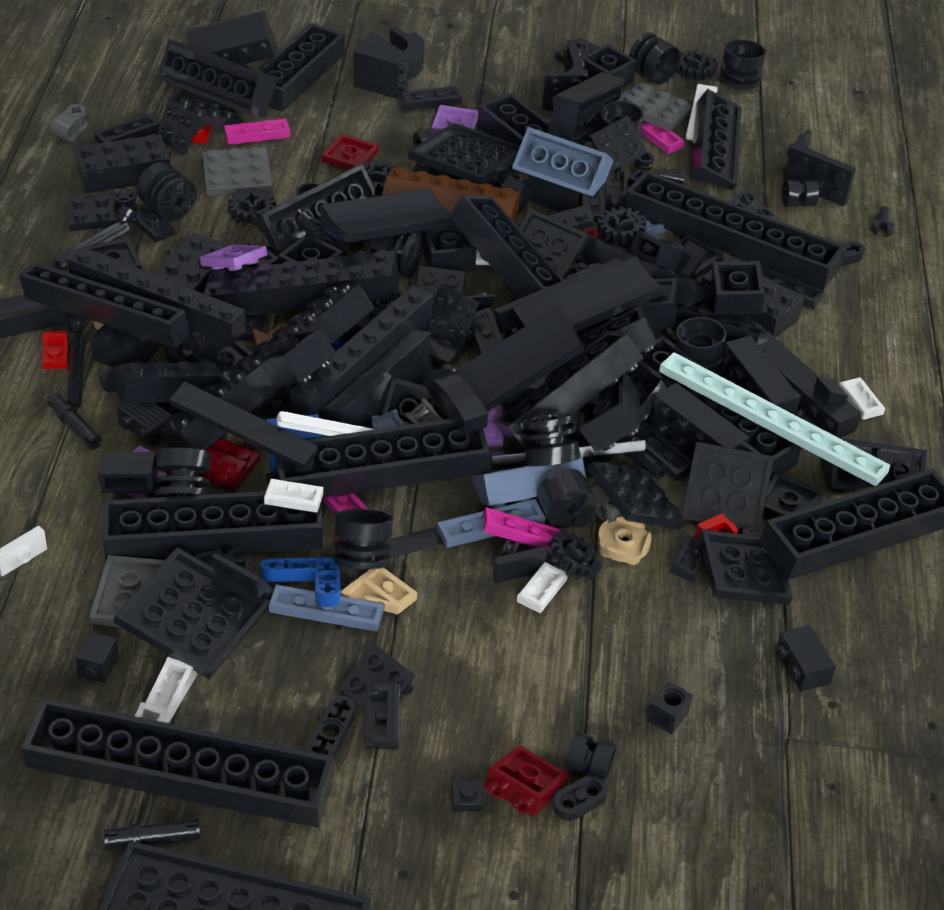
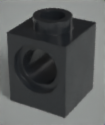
[647,681,693,735]

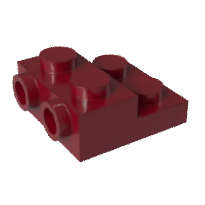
[198,438,261,493]
[484,745,569,817]

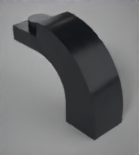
[390,26,425,81]

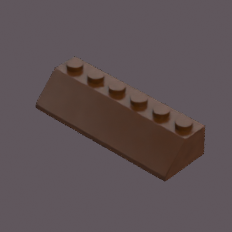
[382,167,520,222]

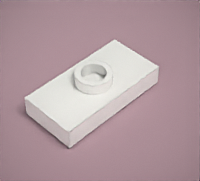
[839,377,885,420]
[264,479,323,512]
[0,526,47,577]
[517,562,568,613]

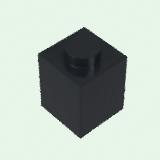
[75,632,119,683]

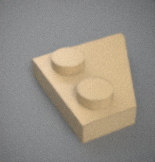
[341,568,417,614]

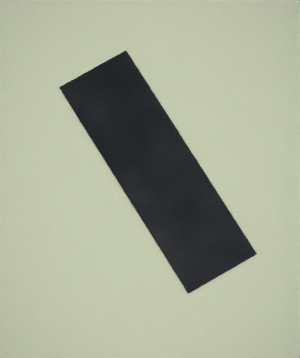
[386,526,443,558]

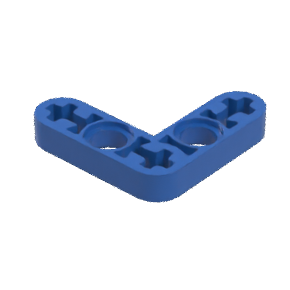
[260,557,340,607]

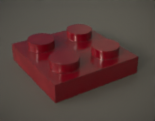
[322,133,379,170]

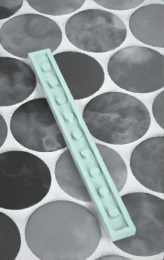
[659,352,890,486]

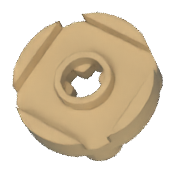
[598,516,651,565]

